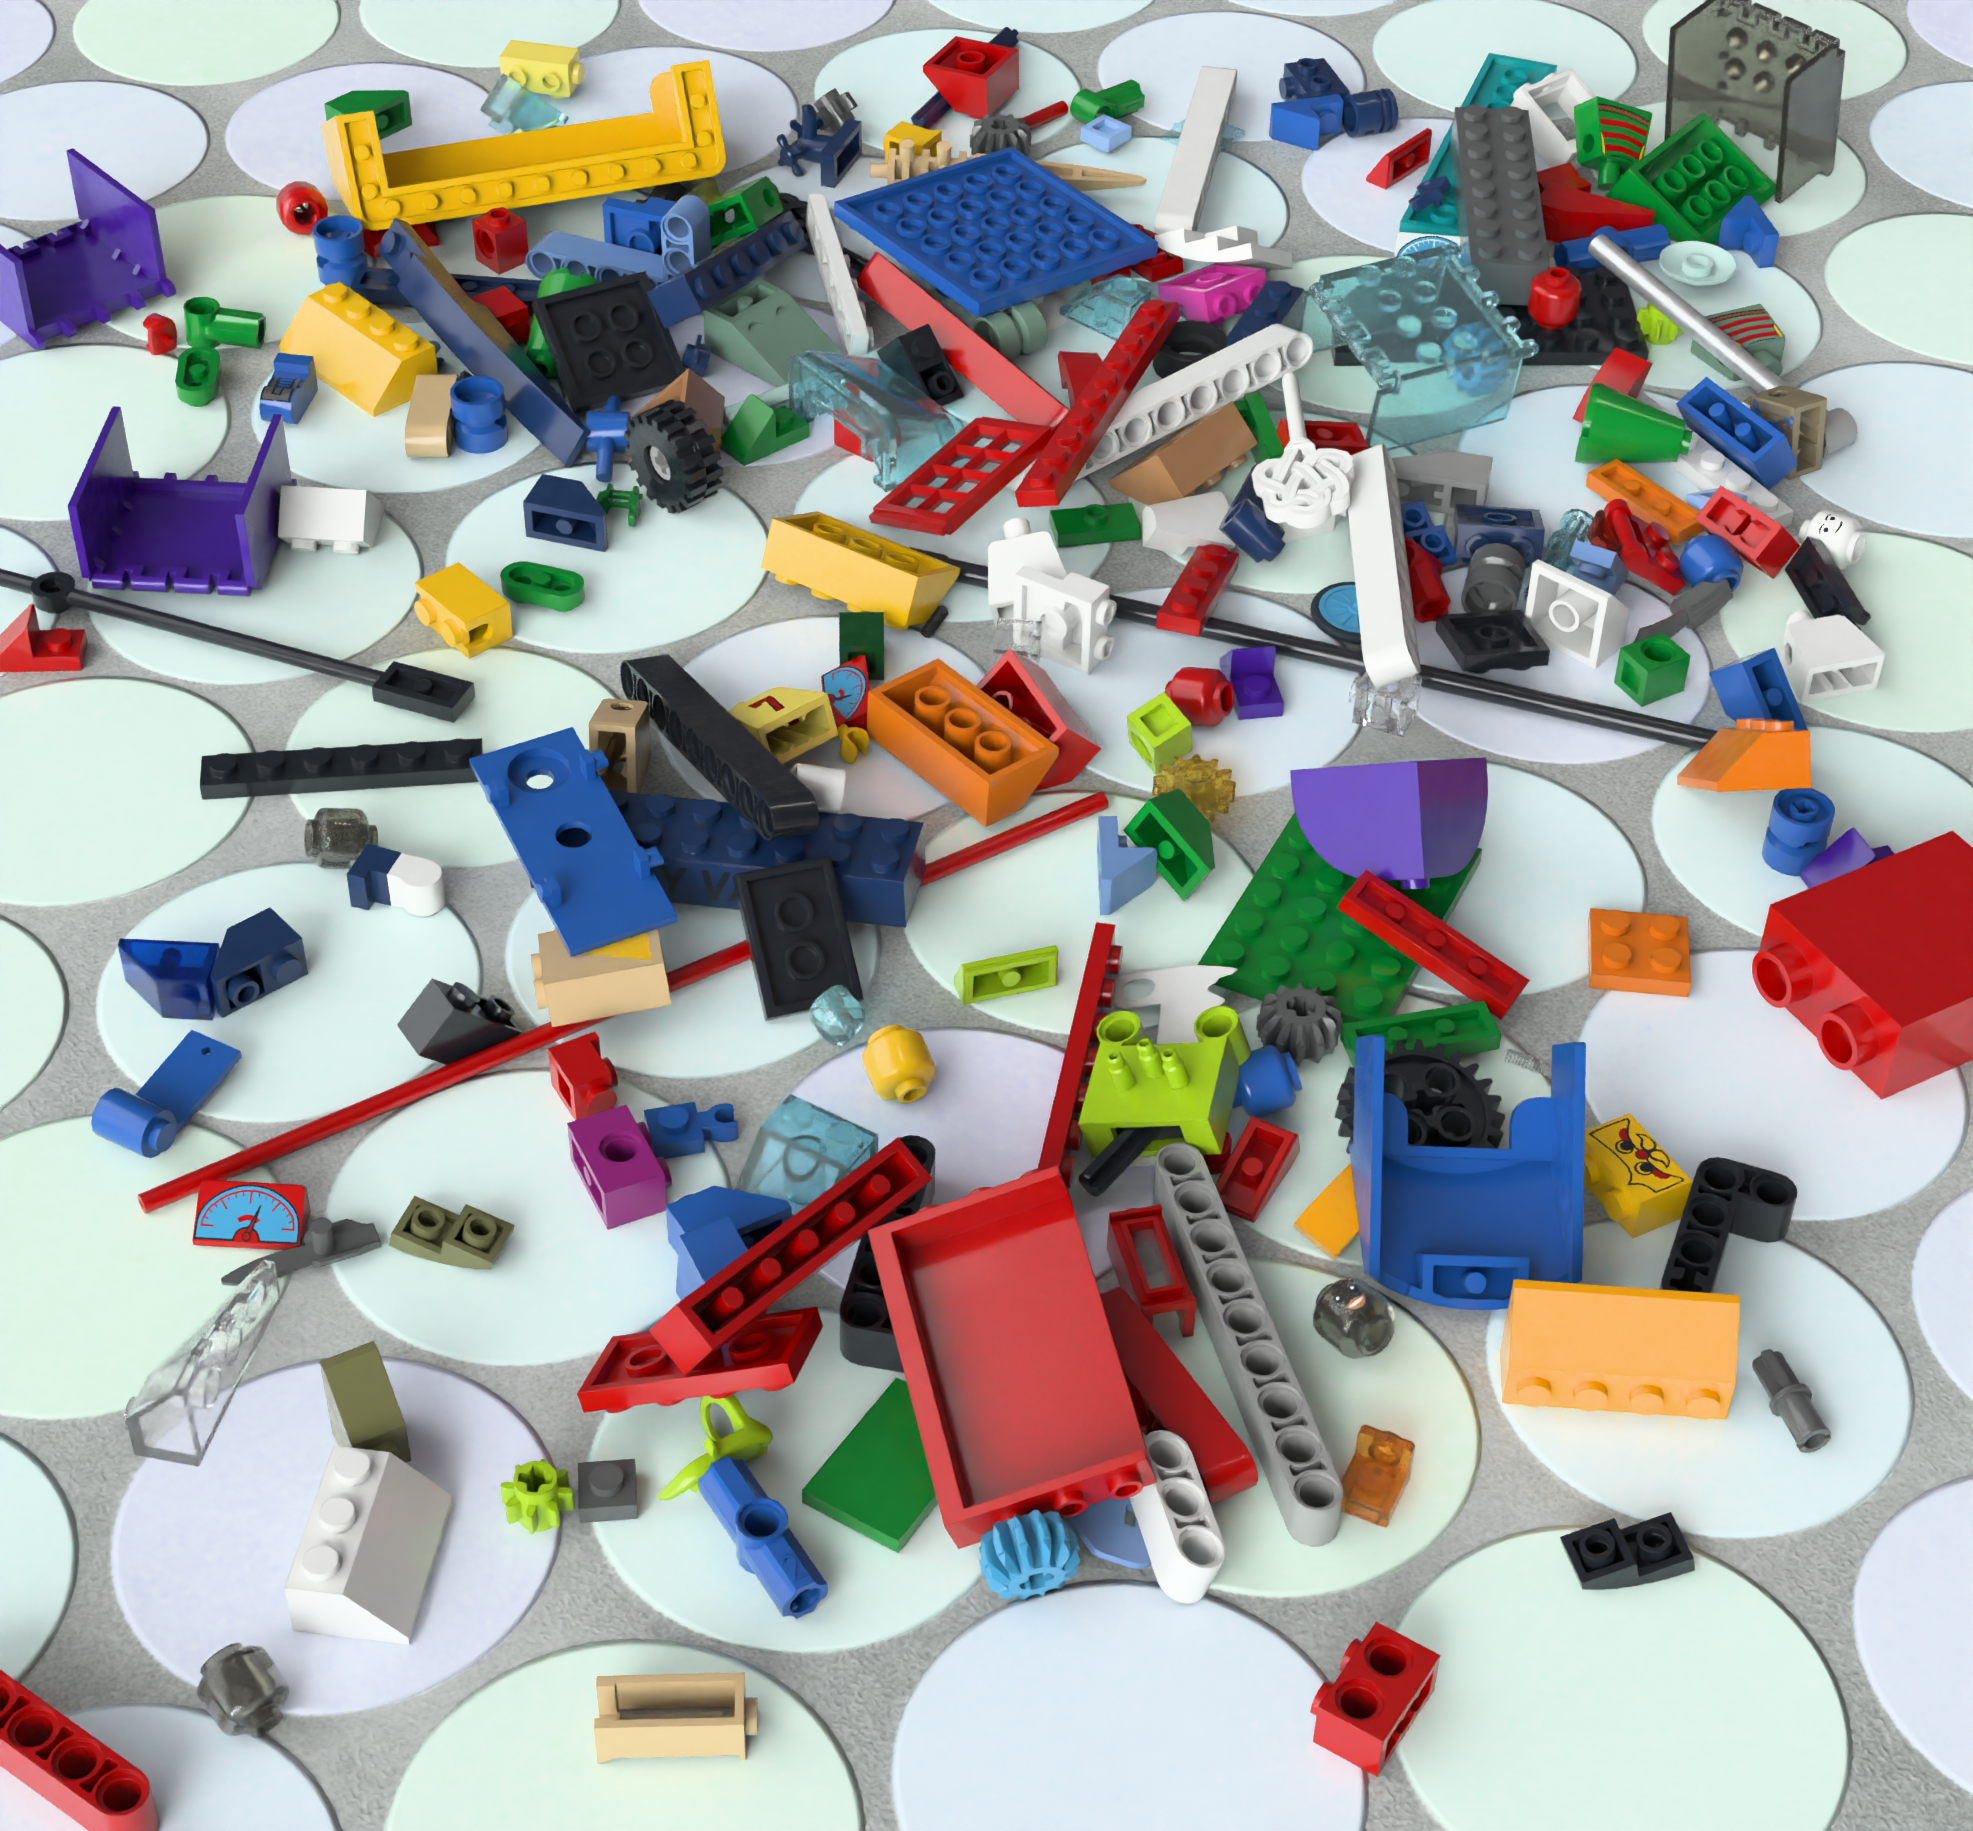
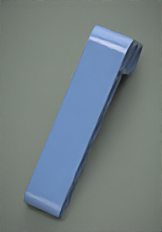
[525,195,711,289]

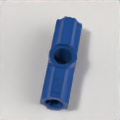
[1553,224,1671,268]
[698,1456,828,1619]

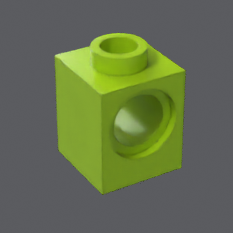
[1127,692,1193,774]

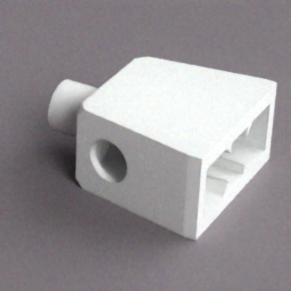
[988,518,1067,626]
[1779,610,1885,703]

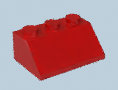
[976,648,1101,792]

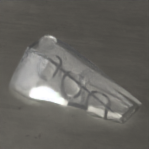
[123,1260,281,1467]

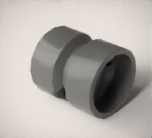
[1461,543,1526,613]

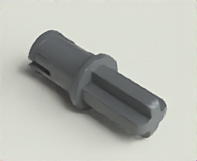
[1752,1349,1831,1453]

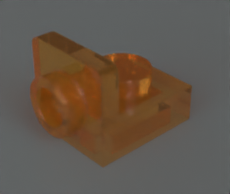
[1341,1424,1415,1528]

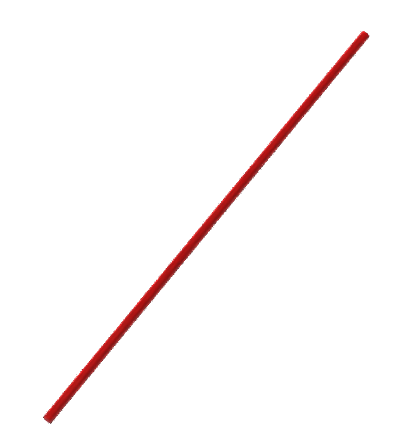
[137,791,1109,1214]

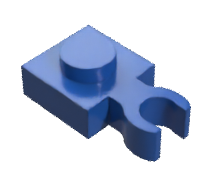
[644,1102,738,1159]

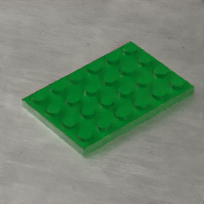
[1197,812,1482,1024]

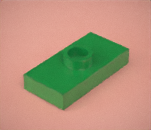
[1049,502,1141,547]

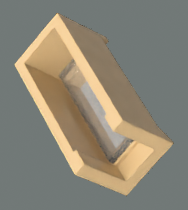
[594,1672,758,1764]

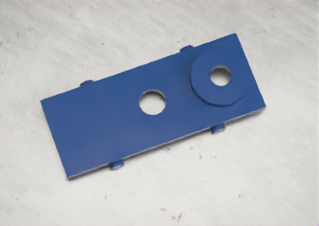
[469,727,678,957]

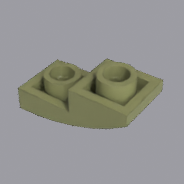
[389,1196,515,1269]

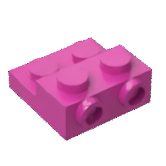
[1157,263,1267,326]

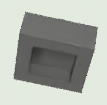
[578,1459,638,1523]

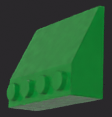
[1605,111,1779,244]

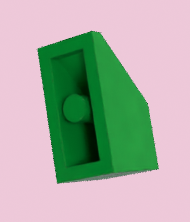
[324,90,412,140]
[1123,789,1215,900]

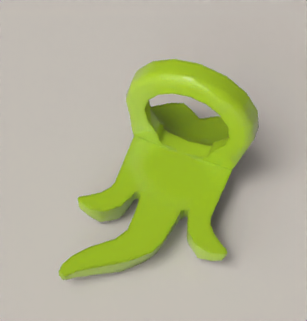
[657,1395,773,1500]

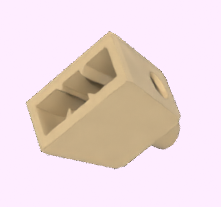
[588,698,650,793]

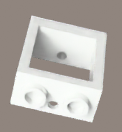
[1511,69,1595,170]

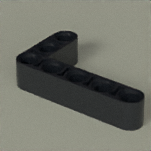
[839,1135,936,1373]

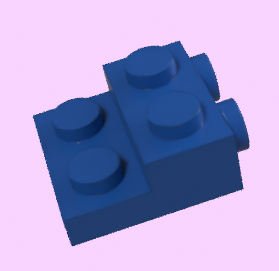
[602,197,677,255]

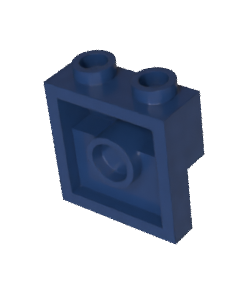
[1453,504,1545,568]

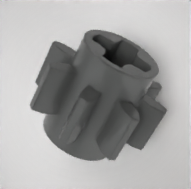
[813,88,858,134]

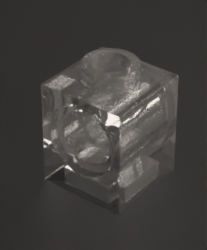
[1348,670,1423,737]

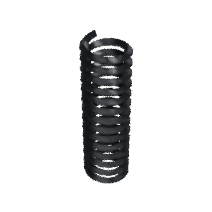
[920,606,949,638]

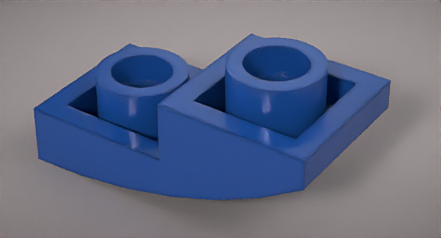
[1401,500,1458,567]

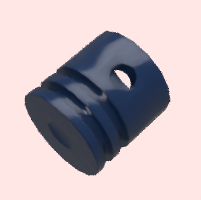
[1342,88,1398,138]

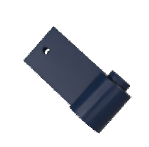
[1219,464,1286,563]

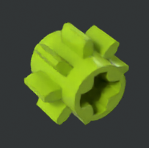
[1637,302,1684,345]
[500,1459,574,1534]

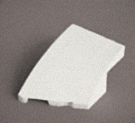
[1155,226,1293,270]

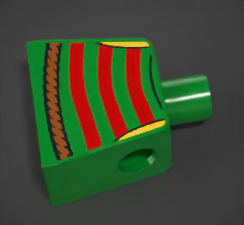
[1574,96,1652,191]

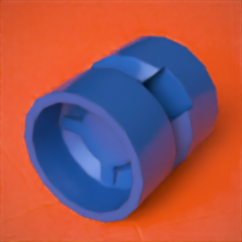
[312,215,368,288]
[450,376,508,454]
[1762,788,1835,877]

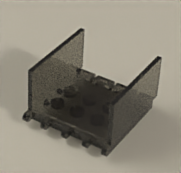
[1664,0,1846,204]

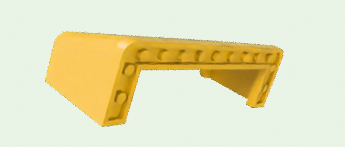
[321,60,726,231]

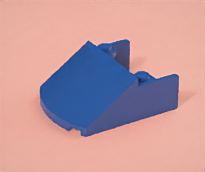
[1349,1035,1586,1310]

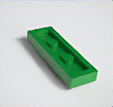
[1340,1001,1501,1068]

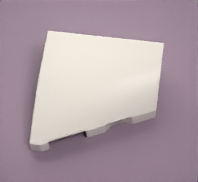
[1142,491,1235,555]

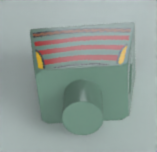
[1690,304,1786,381]

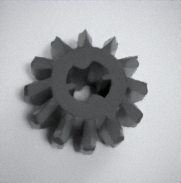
[970,113,1031,156]
[1256,982,1343,1066]

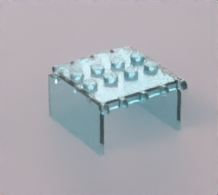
[1296,243,1539,451]

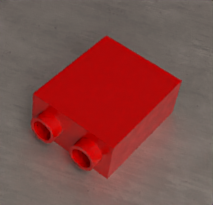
[1752,831,1973,1100]

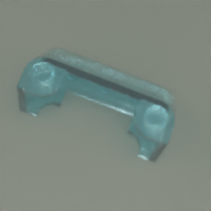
[788,350,965,492]

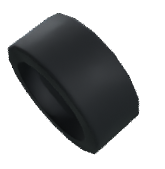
[1153,320,1227,379]

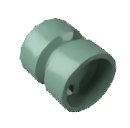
[974,301,1048,361]

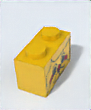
[1584,1113,1693,1239]

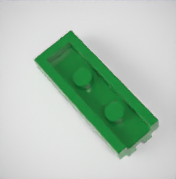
[1233,392,1284,464]

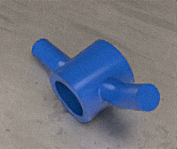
[586,395,631,482]

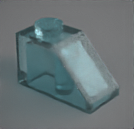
[480,73,569,135]
[1059,274,1152,341]

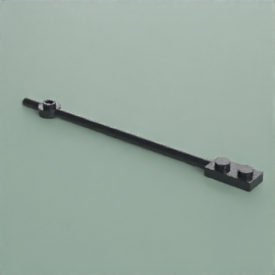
[0,568,475,723]

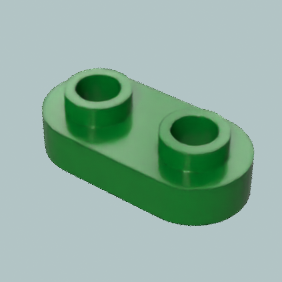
[175,346,222,407]
[500,561,585,612]

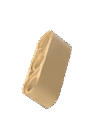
[405,374,460,458]

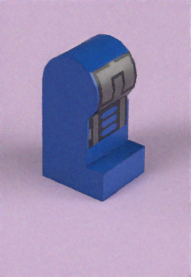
[259,353,318,424]

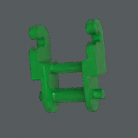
[596,483,643,527]

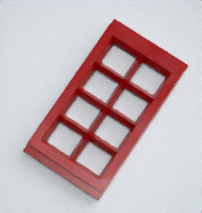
[869,417,1057,536]

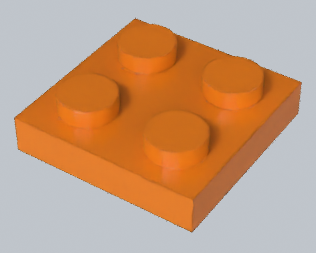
[1588,908,1691,997]

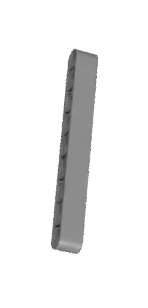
[1153,1143,1344,1547]

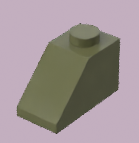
[319,1340,411,1463]

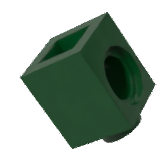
[839,612,884,680]

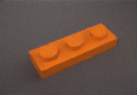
[1586,459,1705,545]

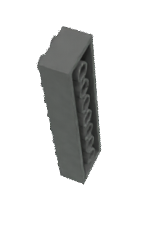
[1450,105,1550,305]

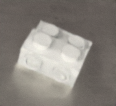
[1013,566,1117,675]

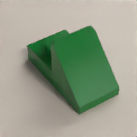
[720,394,809,466]

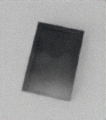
[732,855,864,1021]

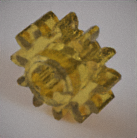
[1152,754,1236,822]

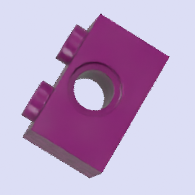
[567,1105,672,1230]

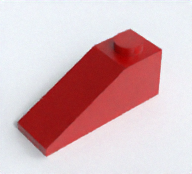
[1540,182,1656,243]

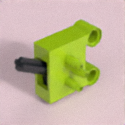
[1078,1006,1251,1197]

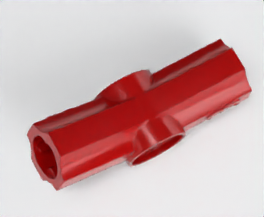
[1404,535,1451,624]

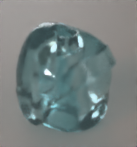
[809,985,866,1046]

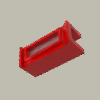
[1107,1204,1197,1338]

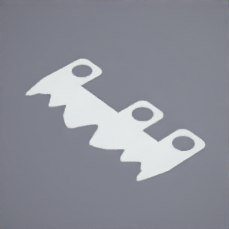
[1114,965,1238,1167]

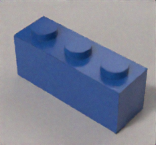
[1676,377,1798,491]

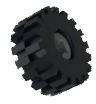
[624,399,723,514]

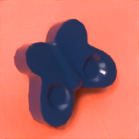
[1408,175,1451,212]

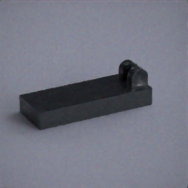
[1784,536,1871,630]

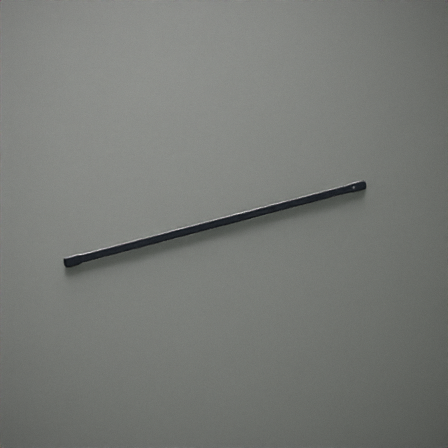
[909,547,1718,750]

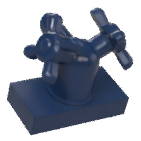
[777,104,862,188]

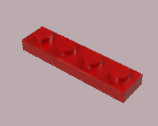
[1156,544,1240,637]
[1337,870,1530,1020]

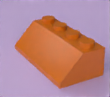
[867,658,1059,827]

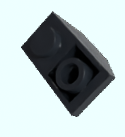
[876,324,964,412]
[397,978,524,1065]

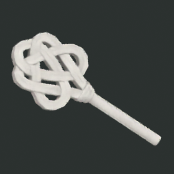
[1251,373,1355,529]

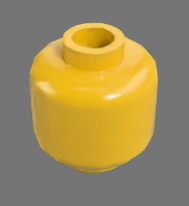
[862,1024,936,1104]

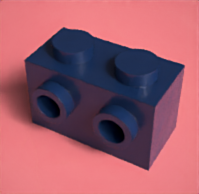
[1279,58,1350,124]

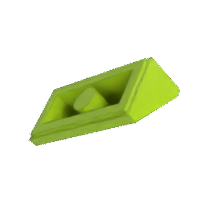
[954,945,1058,1005]

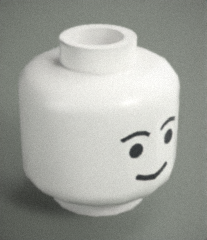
[1798,510,1866,571]

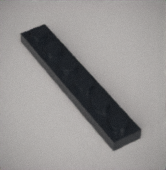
[199,738,483,800]

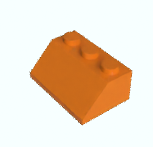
[1677,718,1811,792]

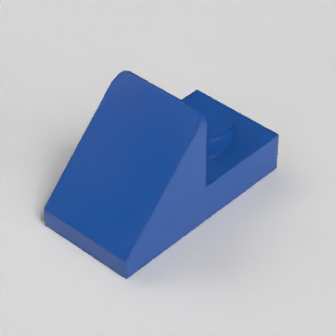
[1269,94,1344,151]
[1717,196,1779,268]

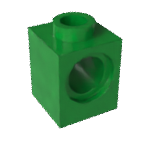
[1614,632,1691,707]

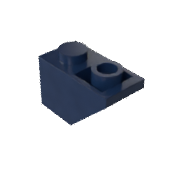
[210,907,308,1018]

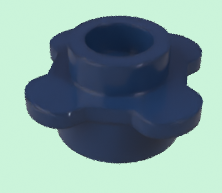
[682,334,712,377]

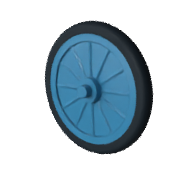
[1310,582,1361,644]

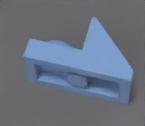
[1569,540,1629,596]
[1097,816,1157,915]

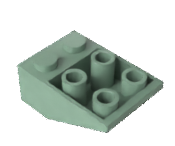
[703,278,846,387]

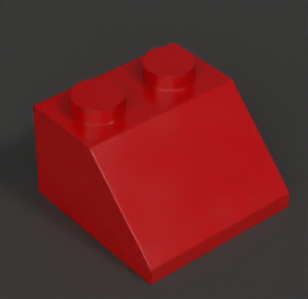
[923,36,1019,119]

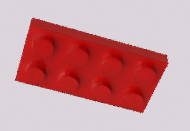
[577,1307,823,1413]

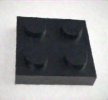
[1435,609,1550,674]

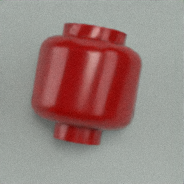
[276,181,328,235]
[1527,267,1582,329]
[1164,667,1235,726]

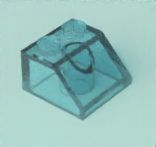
[734,1094,878,1217]

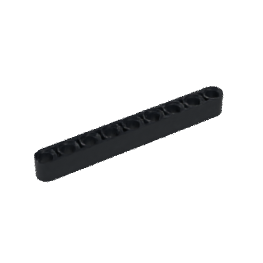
[620,654,819,841]

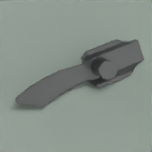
[1633,579,1734,643]
[221,1218,381,1289]

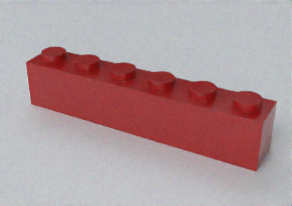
[649,1137,933,1375]

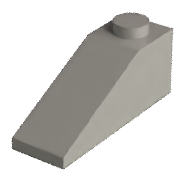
[1392,451,1493,515]

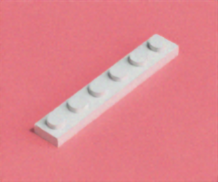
[806,193,874,360]
[1637,390,1794,527]

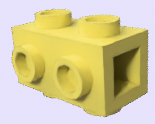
[499,40,585,98]

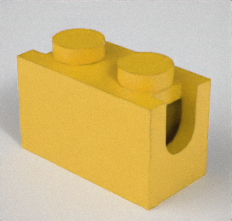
[414,562,513,659]

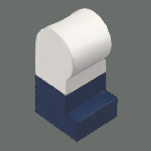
[346,844,446,916]

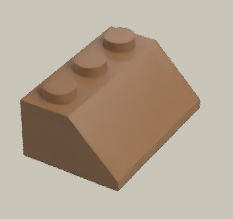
[1108,401,1258,505]

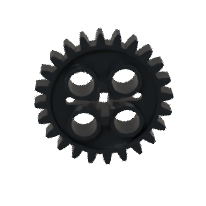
[1335,1039,1505,1154]

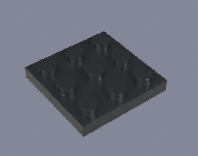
[532,271,685,414]

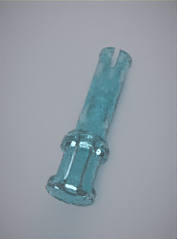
[1524,509,1598,601]

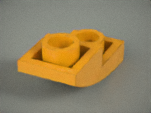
[1294,1163,1359,1261]

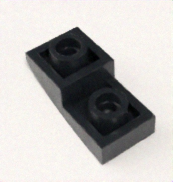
[1560,1512,1695,1590]

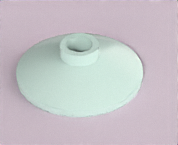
[1659,241,1736,287]

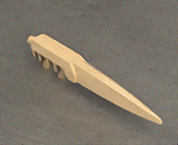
[869,139,1147,191]

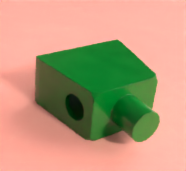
[706,176,783,247]

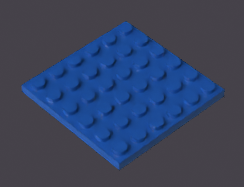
[834,147,1158,317]

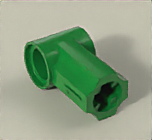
[1070,79,1145,125]
[183,297,266,349]

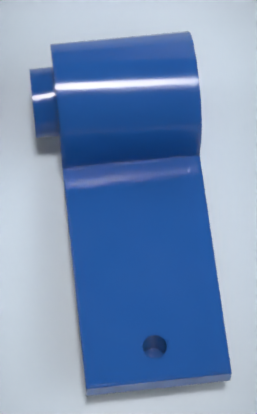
[91,1029,242,1158]

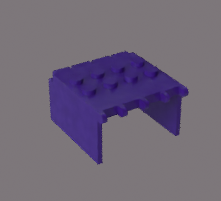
[0,148,176,350]
[67,406,297,597]

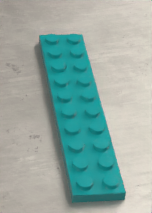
[1399,53,1557,236]

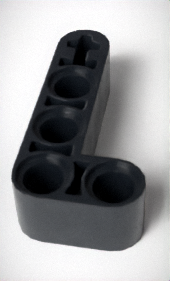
[1660,1157,1797,1293]

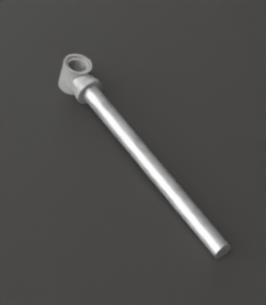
[1588,234,1858,458]

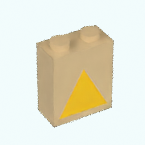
[531,929,672,1027]

